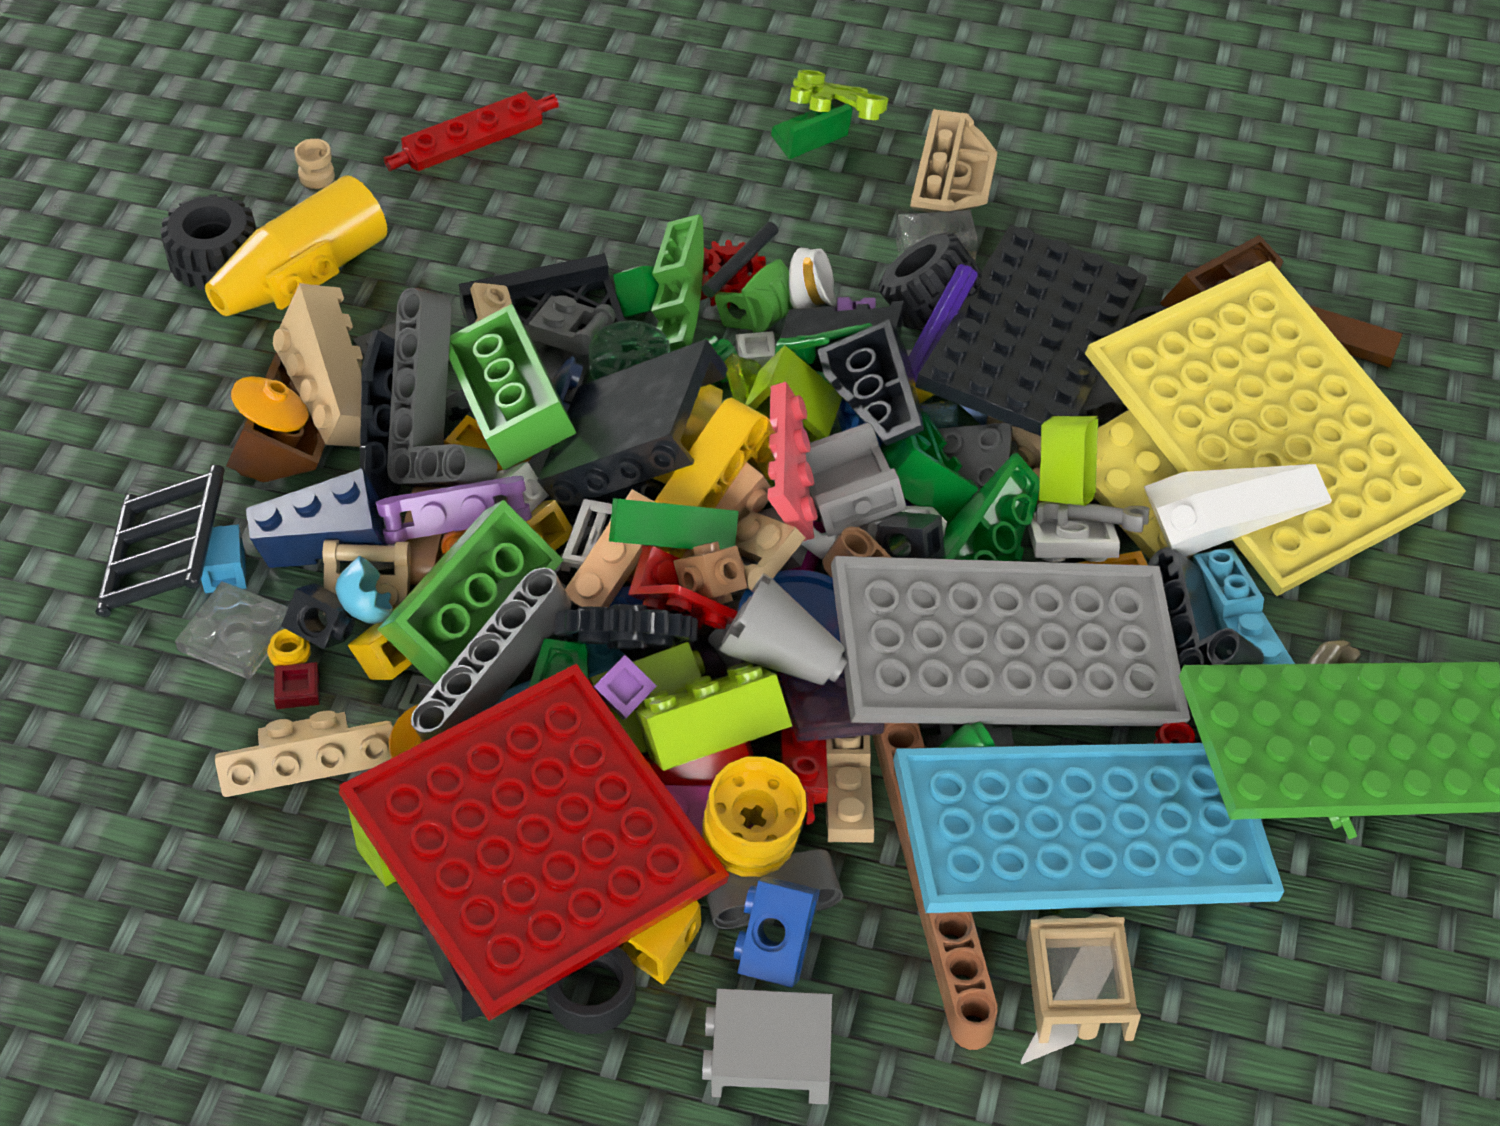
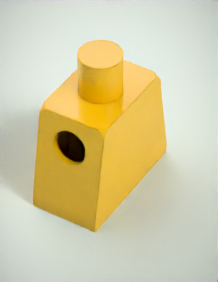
[618,901,701,985]

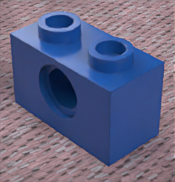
[733,876,820,987]

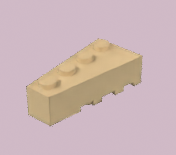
[272,283,363,447]

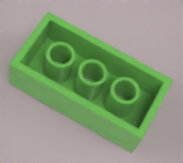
[449,304,576,470]
[377,500,563,685]

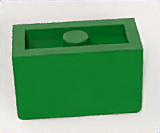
[771,103,853,160]

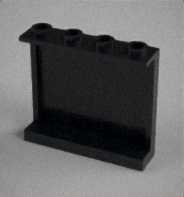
[537,339,728,509]

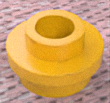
[267,629,311,666]

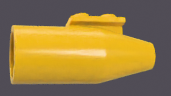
[205,175,387,317]

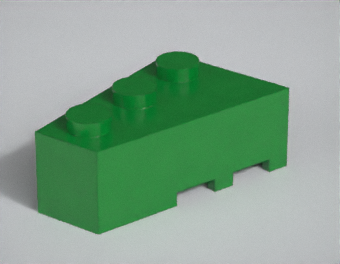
[880,409,978,524]

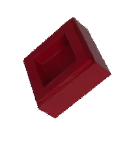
[274,662,320,709]

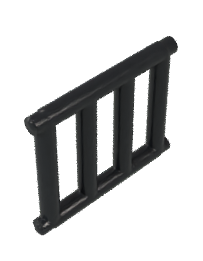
[95,465,225,617]

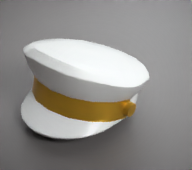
[789,248,837,309]

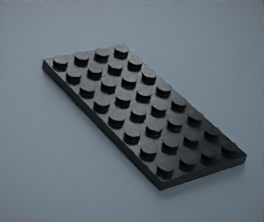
[915,224,1148,436]

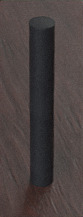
[702,222,779,298]

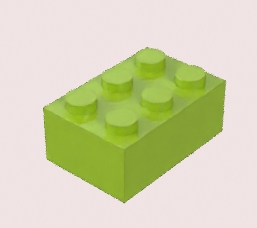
[634,662,792,771]

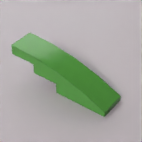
[650,214,704,357]

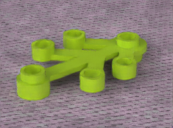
[790,70,888,120]

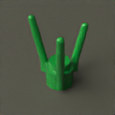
[775,323,873,383]

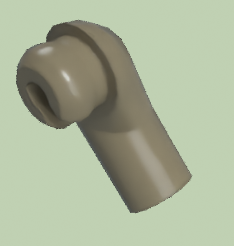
[1307,640,1361,664]

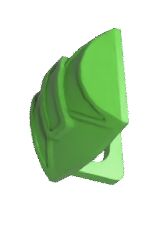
[715,259,793,333]

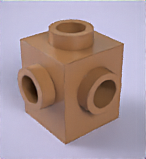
[673,541,748,604]

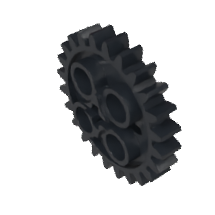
[555,604,698,650]

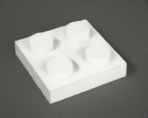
[1027,511,1120,562]

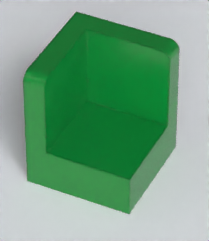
[613,266,659,318]

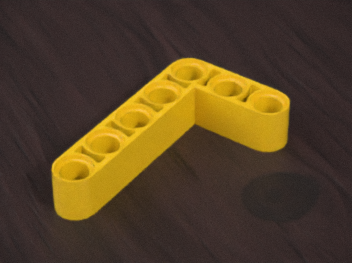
[631,397,775,575]

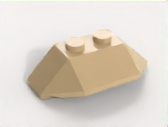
[911,109,998,215]

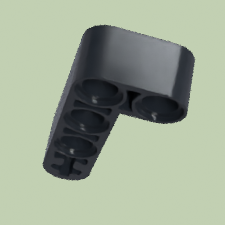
[1149,547,1264,671]

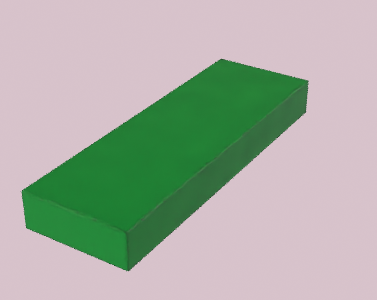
[609,498,739,549]

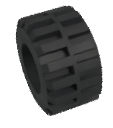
[160,194,257,290]
[879,232,982,329]

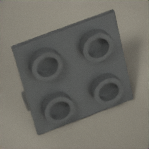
[938,423,1018,500]

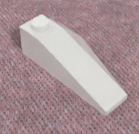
[1144,464,1332,557]

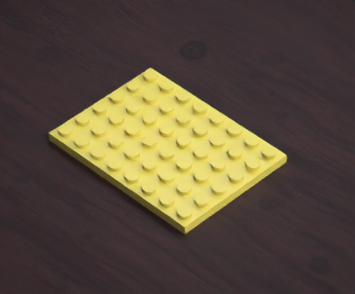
[1085,261,1466,596]

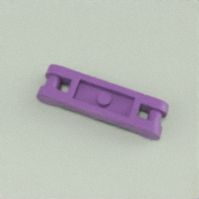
[376,476,532,544]

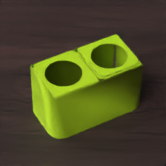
[1039,416,1098,506]

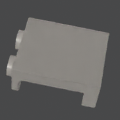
[806,423,907,537]
[702,989,832,1104]

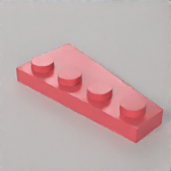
[768,382,818,541]

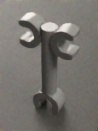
[1036,501,1150,532]

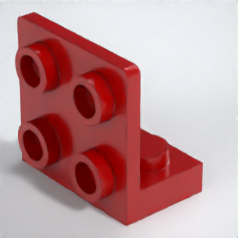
[628,546,738,630]

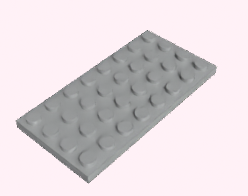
[831,556,1190,726]

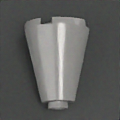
[718,573,848,685]

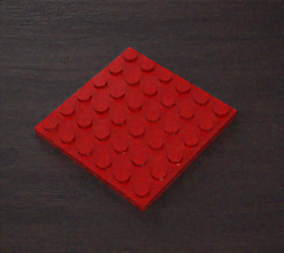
[339,664,730,1021]

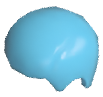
[335,556,394,624]

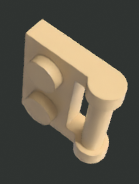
[735,511,806,590]
[323,539,411,615]

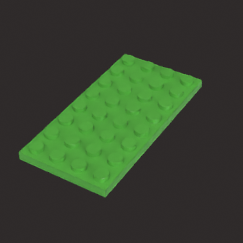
[1179,662,1500,820]

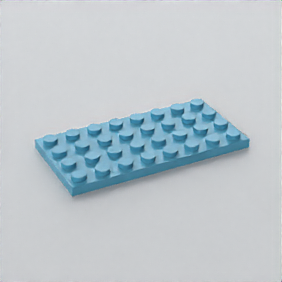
[893,743,1284,913]

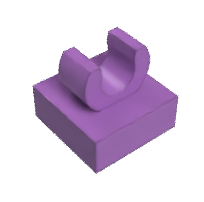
[593,655,657,720]

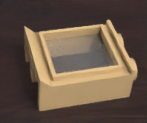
[1026,914,1141,1043]

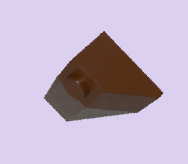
[1160,235,1284,308]
[226,352,325,483]

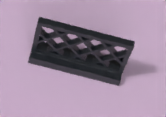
[459,254,629,345]

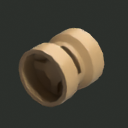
[294,138,335,189]

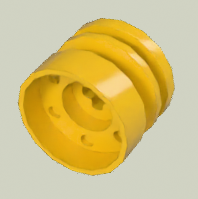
[702,757,806,877]

